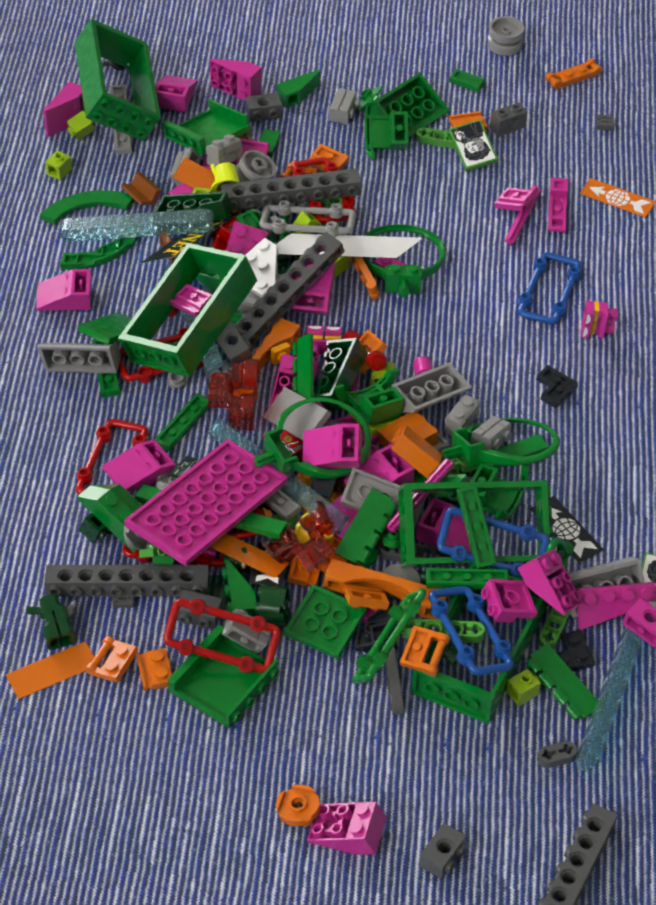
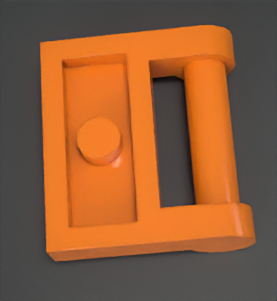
[400,625,450,676]
[85,636,138,683]

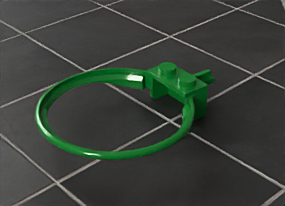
[362,224,446,298]
[253,397,372,479]
[441,418,560,467]

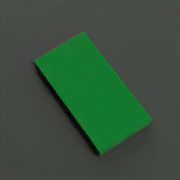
[78,312,132,345]

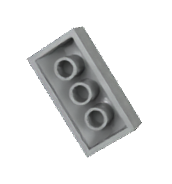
[37,342,121,373]
[391,362,472,413]
[569,557,645,618]

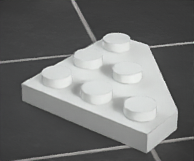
[246,238,278,298]

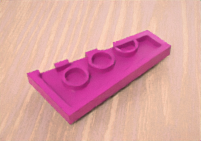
[576,582,656,630]

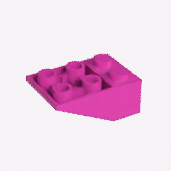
[210,59,262,101]
[155,75,198,112]
[43,82,85,137]
[291,262,335,315]
[36,269,92,311]
[269,354,321,407]
[303,424,362,469]
[102,439,176,492]
[343,444,414,485]
[416,497,472,553]
[518,549,583,615]
[307,802,387,855]

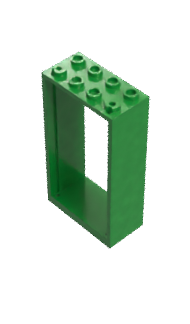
[75,19,161,141]
[118,243,258,378]
[398,480,553,568]
[411,562,546,724]

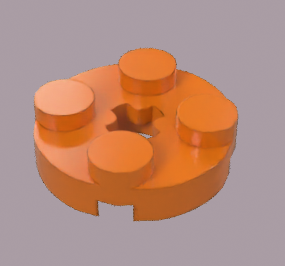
[276,784,321,827]

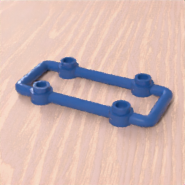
[518,252,582,325]
[437,507,550,578]
[428,586,514,676]

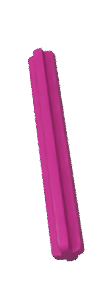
[505,185,540,245]
[386,459,454,533]

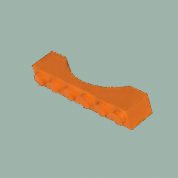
[228,318,300,409]
[323,559,448,620]

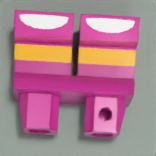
[581,301,618,338]
[307,325,342,359]

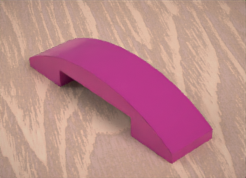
[548,178,568,232]

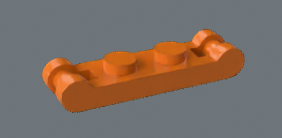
[545,58,603,89]
[350,256,380,300]

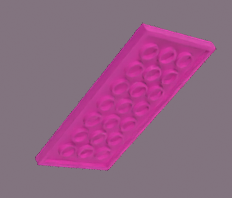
[124,439,288,566]

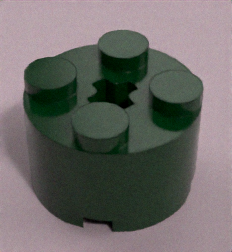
[255,586,291,628]

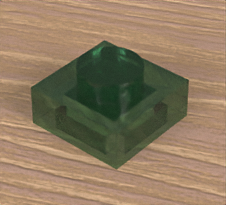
[442,640,458,666]

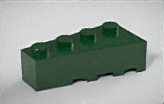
[152,192,232,232]
[316,338,368,411]

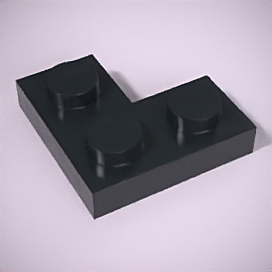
[536,365,578,408]
[557,630,595,672]

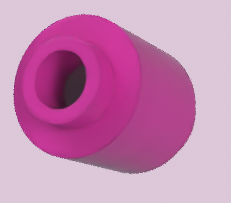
[413,356,433,375]

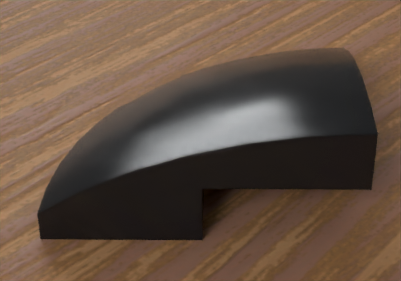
[355,606,398,652]

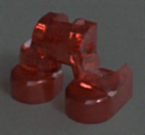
[206,359,259,431]
[262,500,336,573]

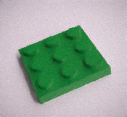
[283,584,367,660]

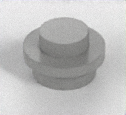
[167,373,186,388]

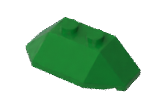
[76,484,142,553]

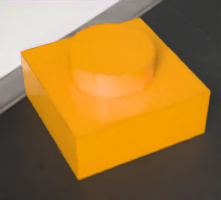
[271,342,290,366]

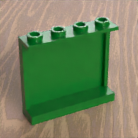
[161,99,251,155]
[168,624,280,728]

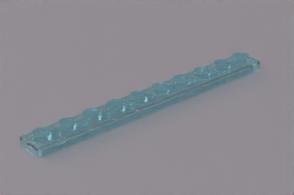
[207,417,350,534]

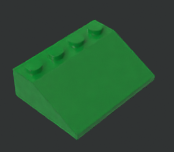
[372,72,450,139]

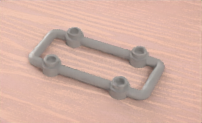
[259,200,357,237]

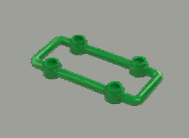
[352,589,426,684]

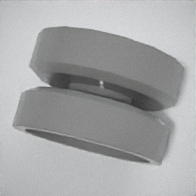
[487,16,524,56]
[236,150,276,182]

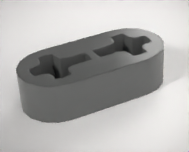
[537,741,577,768]

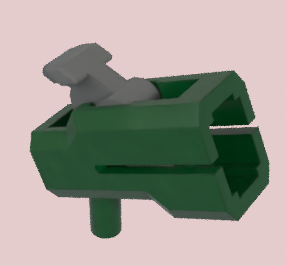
[26,594,78,650]

